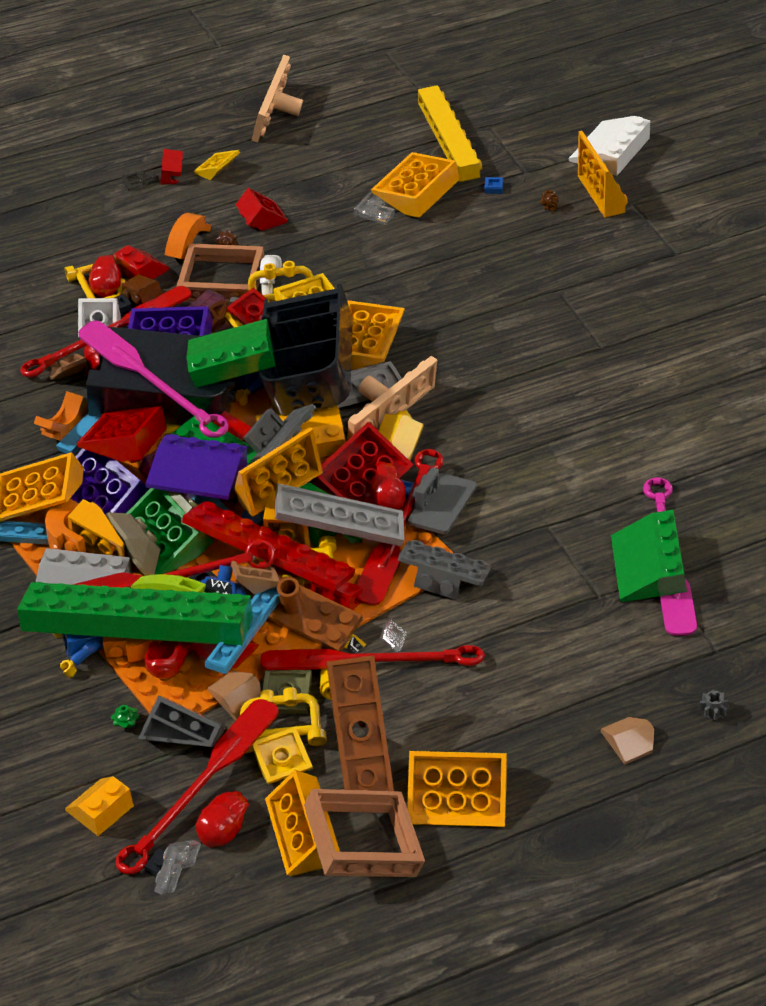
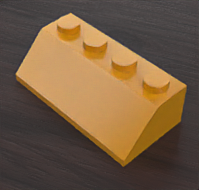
[265,769,340,876]

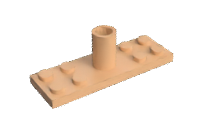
[251,55,303,143]
[347,356,437,441]

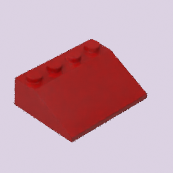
[77,405,167,463]
[309,422,414,504]

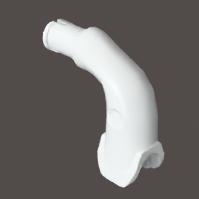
[260,255,282,295]

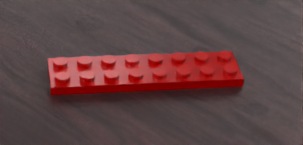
[182,501,356,592]

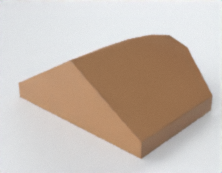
[49,353,87,380]
[231,561,280,594]
[208,671,260,721]
[601,717,654,765]

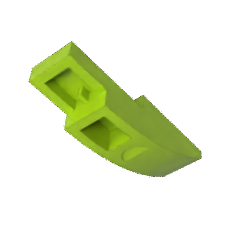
[131,574,206,593]

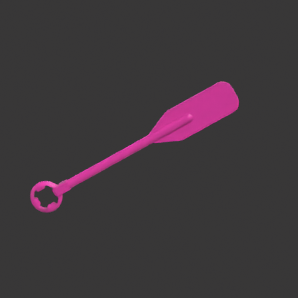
[78,321,229,438]
[643,477,697,636]

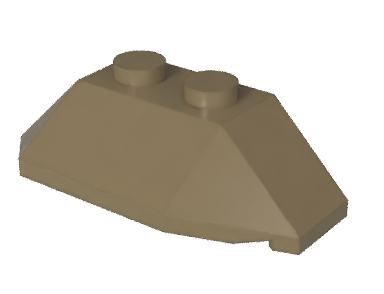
[106,512,160,576]

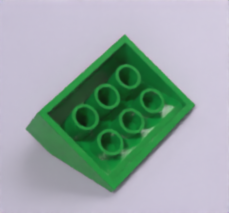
[187,319,275,388]
[126,488,214,575]
[611,510,687,603]

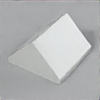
[78,298,121,337]

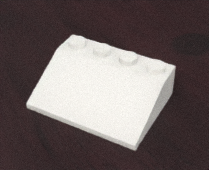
[569,116,650,176]

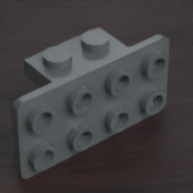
[243,404,316,467]
[408,467,477,534]
[398,540,492,599]

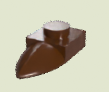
[209,301,227,333]

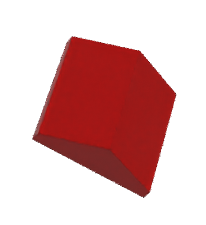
[227,287,270,325]

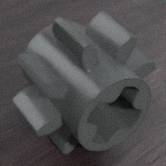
[699,690,729,720]

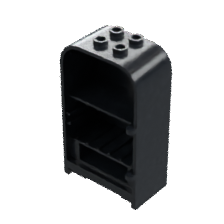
[258,284,353,416]
[86,326,238,426]

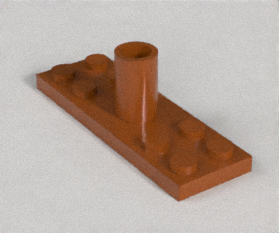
[236,562,363,652]
[326,655,395,799]

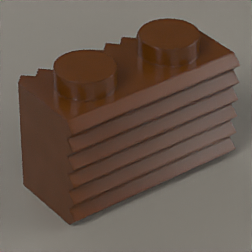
[121,275,163,305]

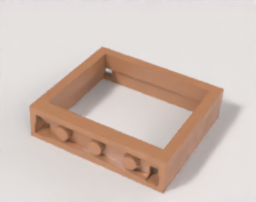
[176,244,264,303]
[304,789,425,877]

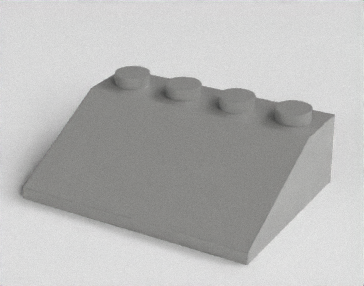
[36,548,133,585]

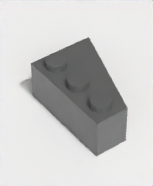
[138,695,227,747]

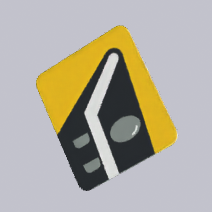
[345,634,366,654]

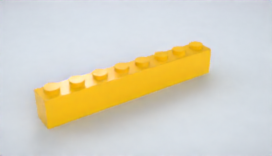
[418,85,482,182]

